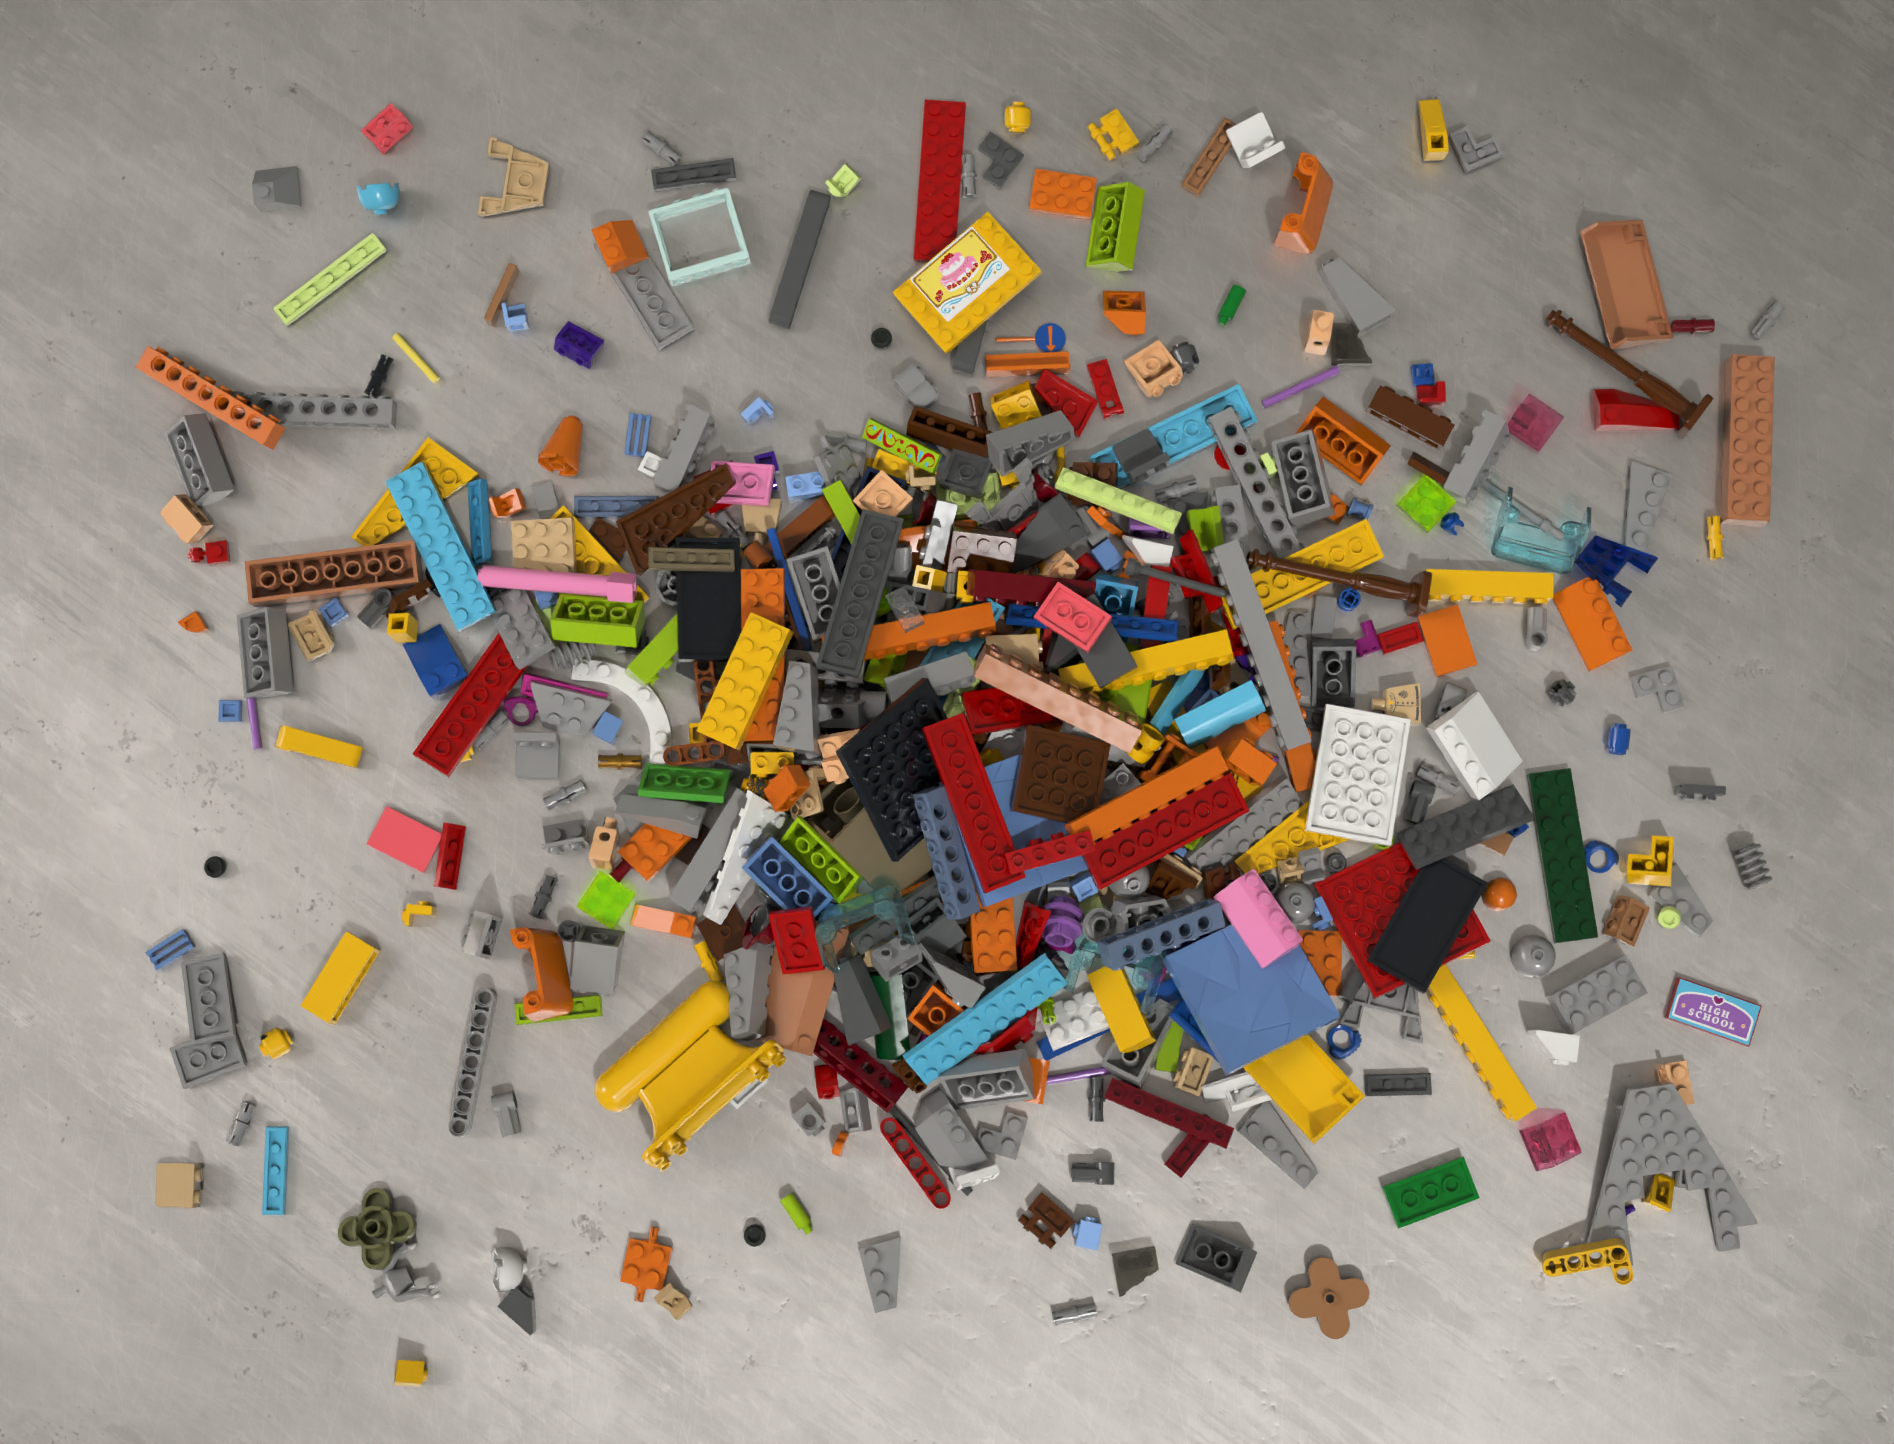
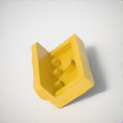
[751,752,795,777]

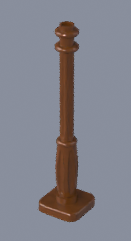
[1546,310,1714,438]
[1246,549,1432,618]

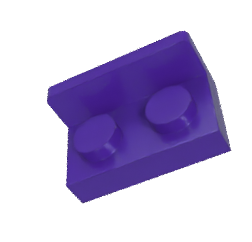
[554,321,604,369]

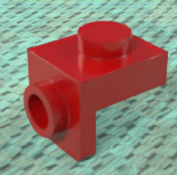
[814,1064,840,1100]

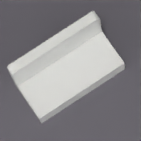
[948,1153,1000,1191]

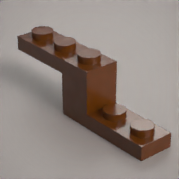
[1189,595,1231,691]

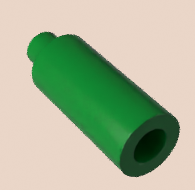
[1218,285,1246,326]

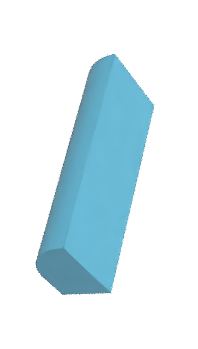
[1174,680,1266,749]

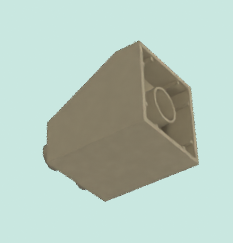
[804,778,933,900]

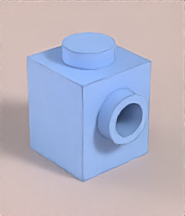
[1073,1216,1103,1251]

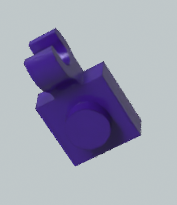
[754,451,780,491]

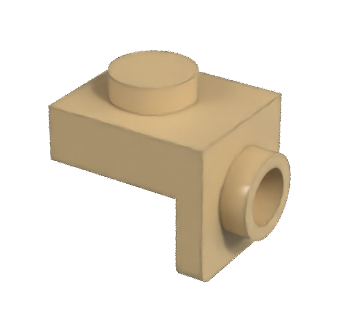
[906,465,937,490]
[1277,857,1304,886]
[654,1283,693,1320]

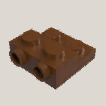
[1068,462,1118,505]

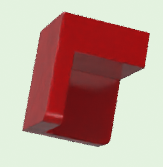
[1417,381,1446,407]

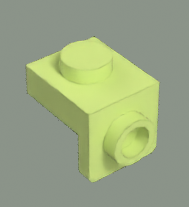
[825,164,862,197]
[1247,452,1277,485]

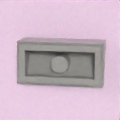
[839,1088,872,1133]

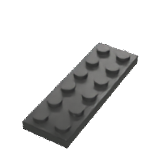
[1396,784,1534,870]

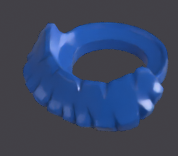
[1585,840,1619,873]
[1328,1025,1362,1059]

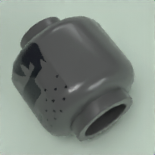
[1170,342,1199,375]

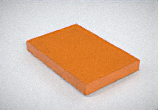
[1417,604,1478,677]

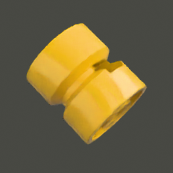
[1126,723,1165,764]

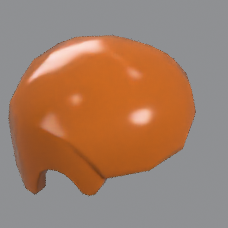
[1481,877,1517,911]

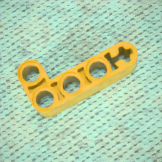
[274,725,363,768]
[1542,1238,1634,1285]

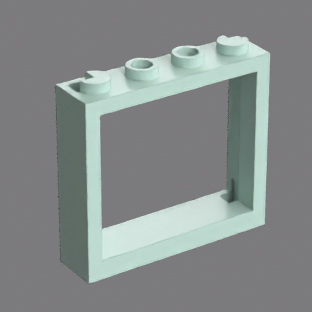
[648,188,751,287]

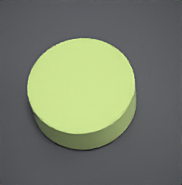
[1658,906,1681,929]

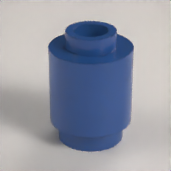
[1607,723,1631,755]

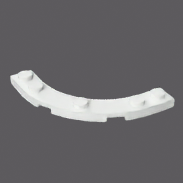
[571,659,673,765]

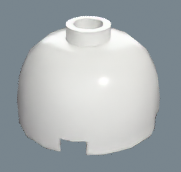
[491,1247,527,1292]

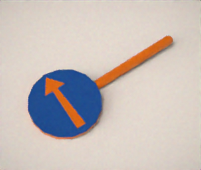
[995,323,1066,353]

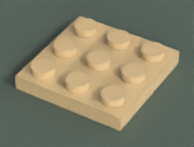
[511,518,577,573]

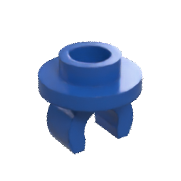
[1440,512,1464,535]

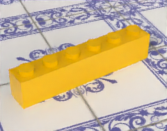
[1425,569,1554,605]

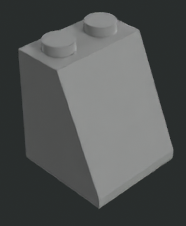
[570,925,625,996]

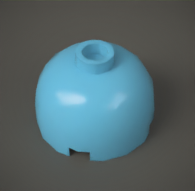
[356,183,400,215]

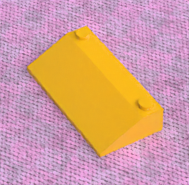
[1243,1035,1365,1144]

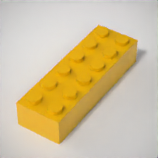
[696,612,794,750]

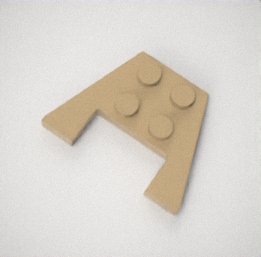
[478,136,550,217]

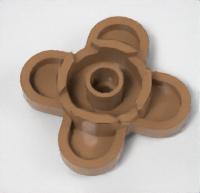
[1288,1257,1369,1339]

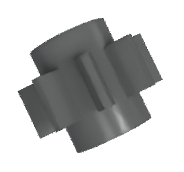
[1548,679,1577,707]

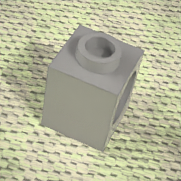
[792,1102,825,1137]

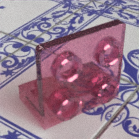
[1519,1112,1582,1171]

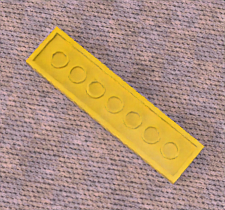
[1222,519,1384,629]

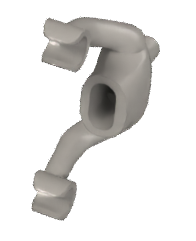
[372,1237,441,1302]

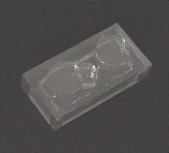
[885,586,925,633]

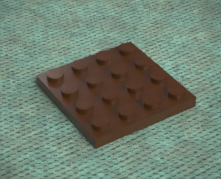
[1010,725,1111,823]

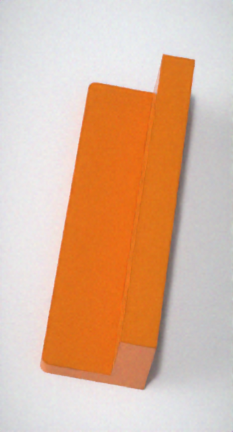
[985,352,1071,378]

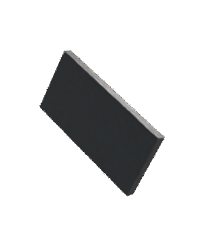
[675,538,741,662]
[1367,858,1488,994]

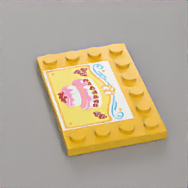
[892,212,1042,354]

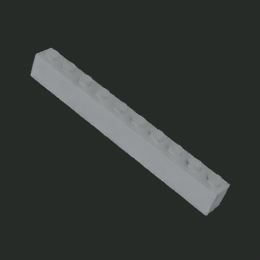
[1210,539,1312,751]

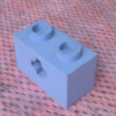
[785,471,826,502]

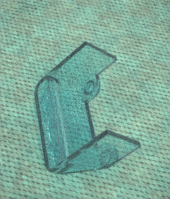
[1491,487,1591,574]
[815,885,915,974]
[1063,936,1165,1016]

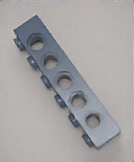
[913,786,981,920]
[1097,898,1225,971]

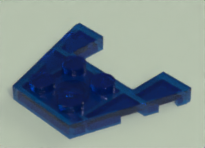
[1575,535,1658,607]

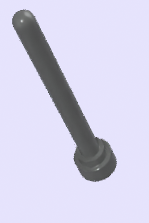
[1125,557,1227,597]

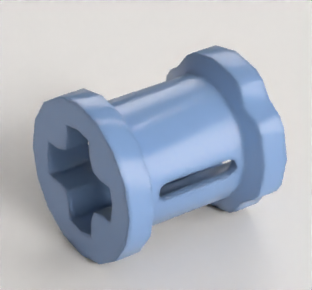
[1347,497,1374,520]

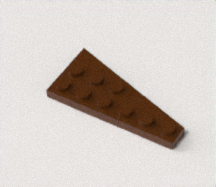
[616,463,736,576]

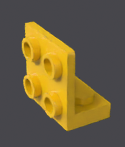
[990,380,1042,429]

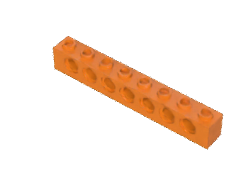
[135,346,286,450]

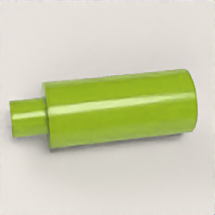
[780,1192,813,1235]

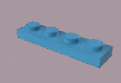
[467,479,492,566]

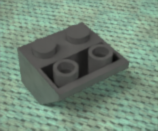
[903,897,967,954]

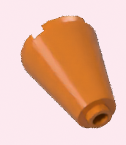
[538,415,583,477]

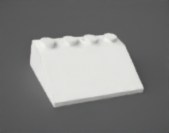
[1426,691,1522,800]

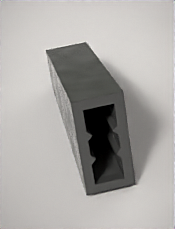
[833,954,892,1045]

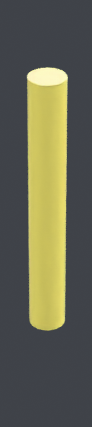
[392,333,440,383]

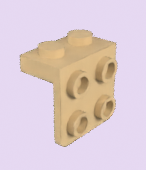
[790,765,826,821]
[155,1163,203,1208]

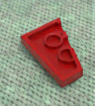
[1034,369,1098,438]
[1016,901,1051,969]

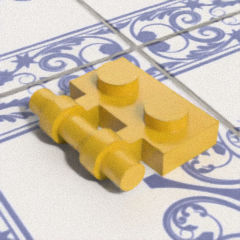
[1087,108,1139,161]

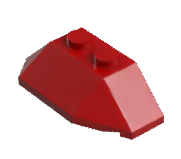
[972,1006,1038,1055]

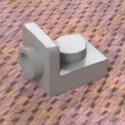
[1297,847,1325,884]

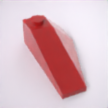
[1593,389,1679,431]

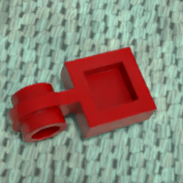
[187,540,230,565]

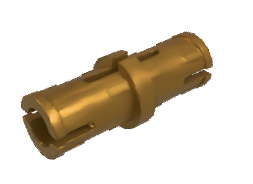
[598,753,642,770]

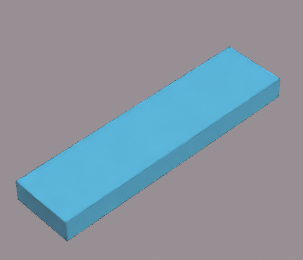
[1150,669,1207,735]
[262,1126,289,1215]

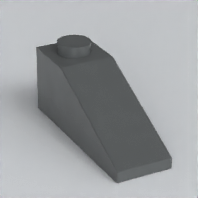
[881,581,947,613]

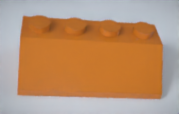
[1295,396,1391,485]
[1553,574,1633,671]

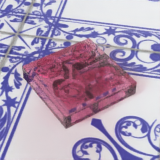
[1507,393,1564,452]

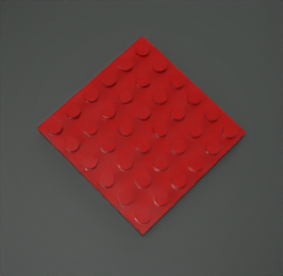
[1314,842,1491,999]

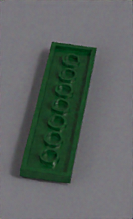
[1527,768,1598,943]

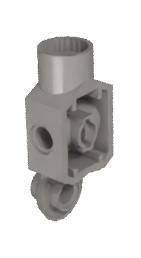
[818,685,888,729]
[1082,894,1187,945]

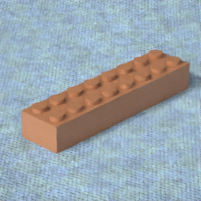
[1720,354,1775,527]
[244,540,423,607]
[974,643,1142,753]

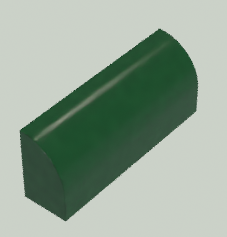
[868,971,910,1060]

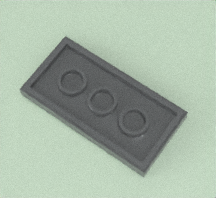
[1074,594,1138,689]

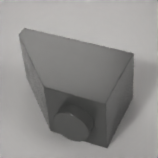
[497,1285,536,1336]

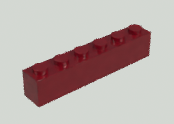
[966,569,1096,607]

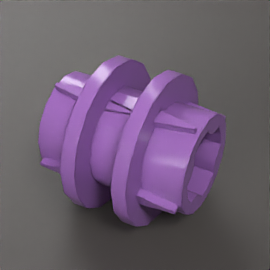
[1042,895,1084,947]

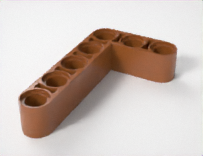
[743,495,836,569]
[663,662,726,766]

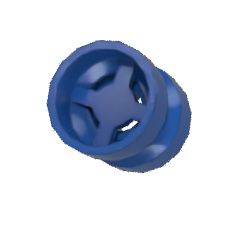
[1337,588,1361,612]

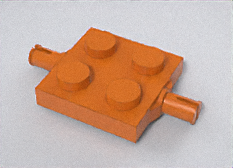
[620,1226,673,1302]

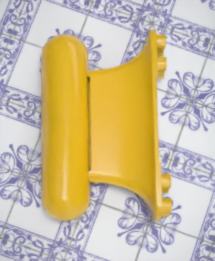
[594,980,786,1171]

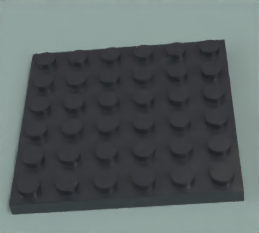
[836,678,948,862]

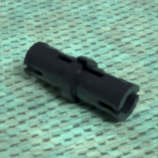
[364,354,394,398]

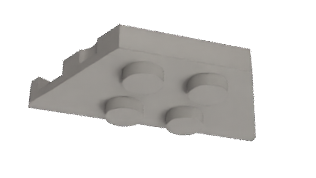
[530,680,612,737]

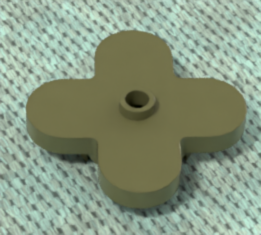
[338,1188,417,1270]

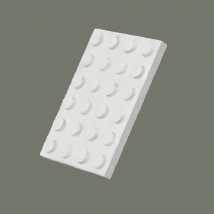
[1305,704,1411,846]

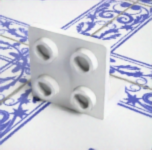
[1226,112,1286,168]

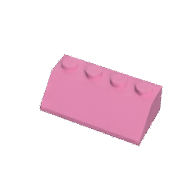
[1213,869,1303,969]

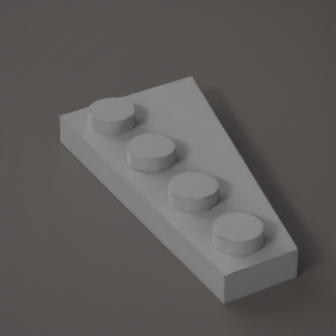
[1283,612,1311,697]
[1238,1101,1318,1189]

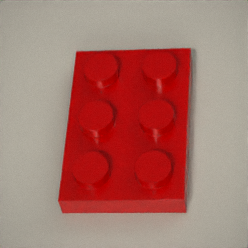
[769,907,826,974]

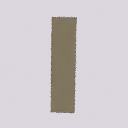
[648,547,735,572]

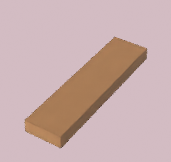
[1181,117,1236,197]

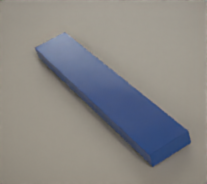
[767,528,812,651]

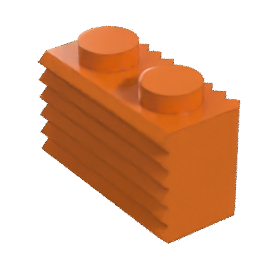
[763,764,811,812]

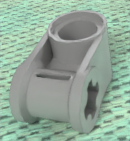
[1434,681,1467,720]

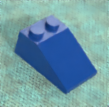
[403,624,469,700]

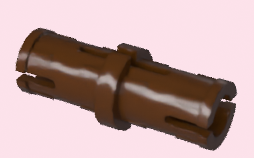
[968,392,988,430]

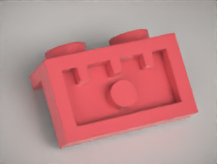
[361,103,413,154]

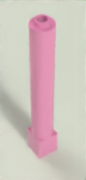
[478,565,637,603]

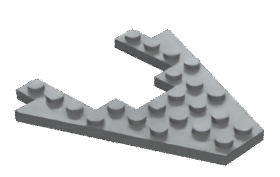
[1587,1082,1757,1268]

